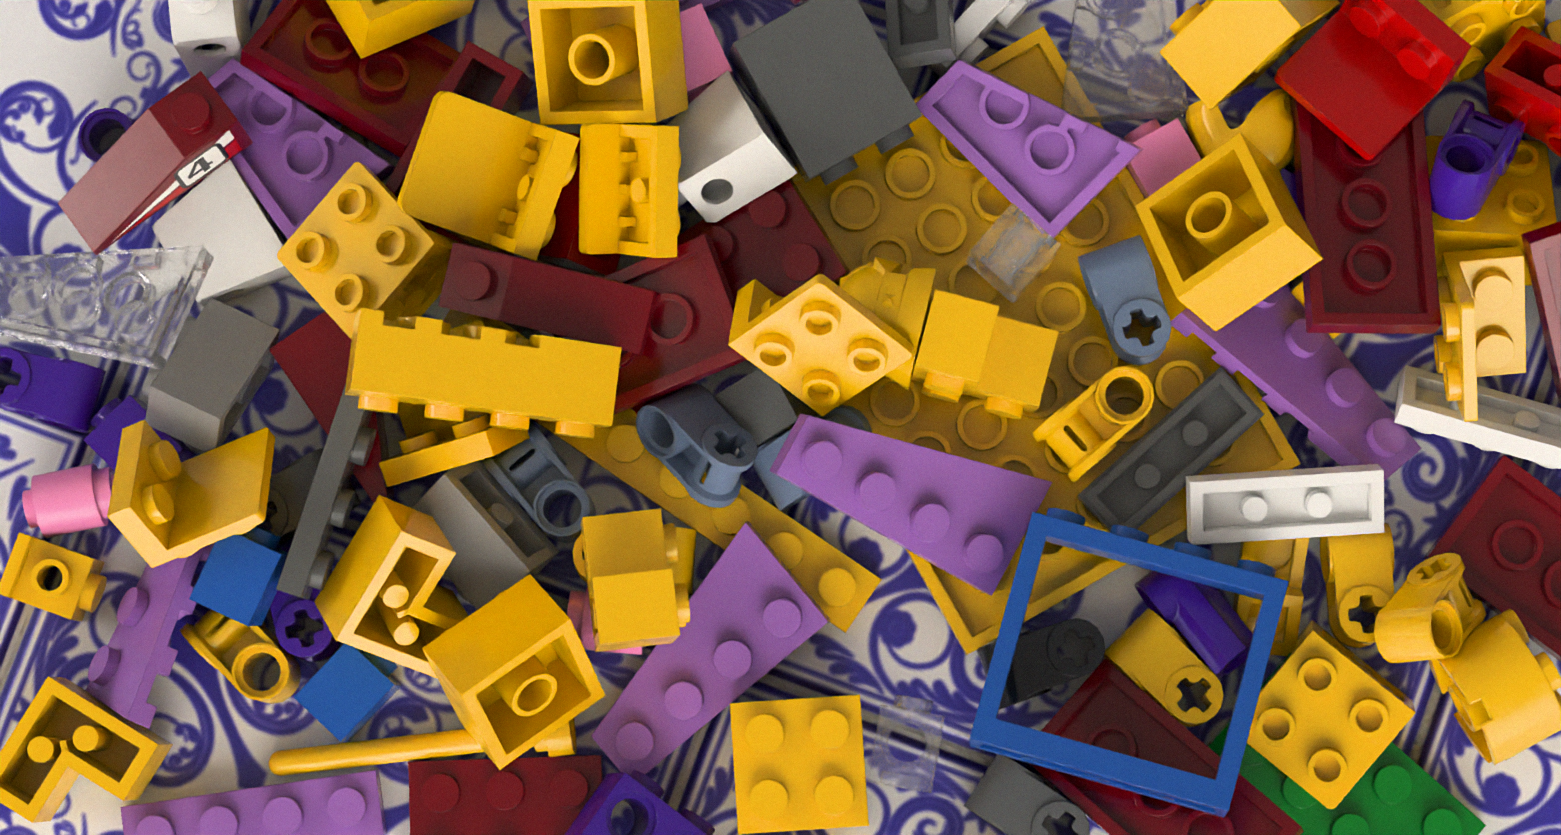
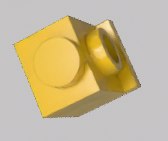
[0,532,107,622]

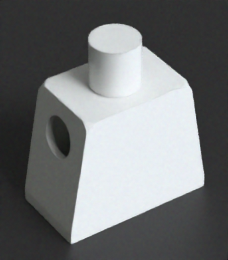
[168,0,251,78]
[667,70,797,222]
[137,160,293,307]

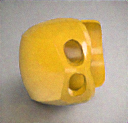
[1185,89,1294,172]

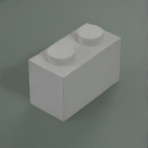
[142,298,280,452]
[412,460,560,610]

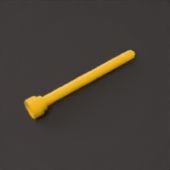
[268,718,577,776]

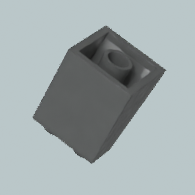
[728,0,922,186]

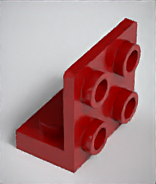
[1274,0,1471,160]

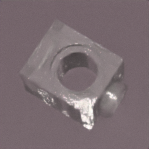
[966,203,1061,304]
[866,694,945,793]

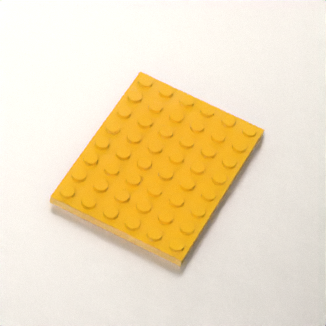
[791,26,1301,656]

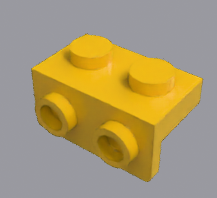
[579,123,681,258]

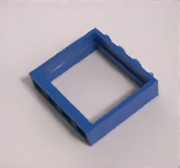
[969,508,1289,818]

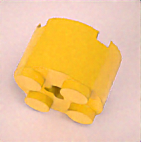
[1428,609,1561,765]

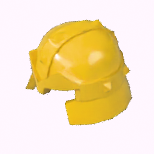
[839,256,937,390]

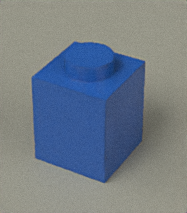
[189,525,288,626]
[294,643,402,742]

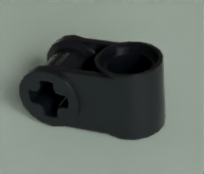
[977,618,1105,710]

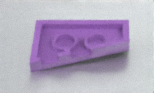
[208,58,395,239]
[916,59,1143,241]

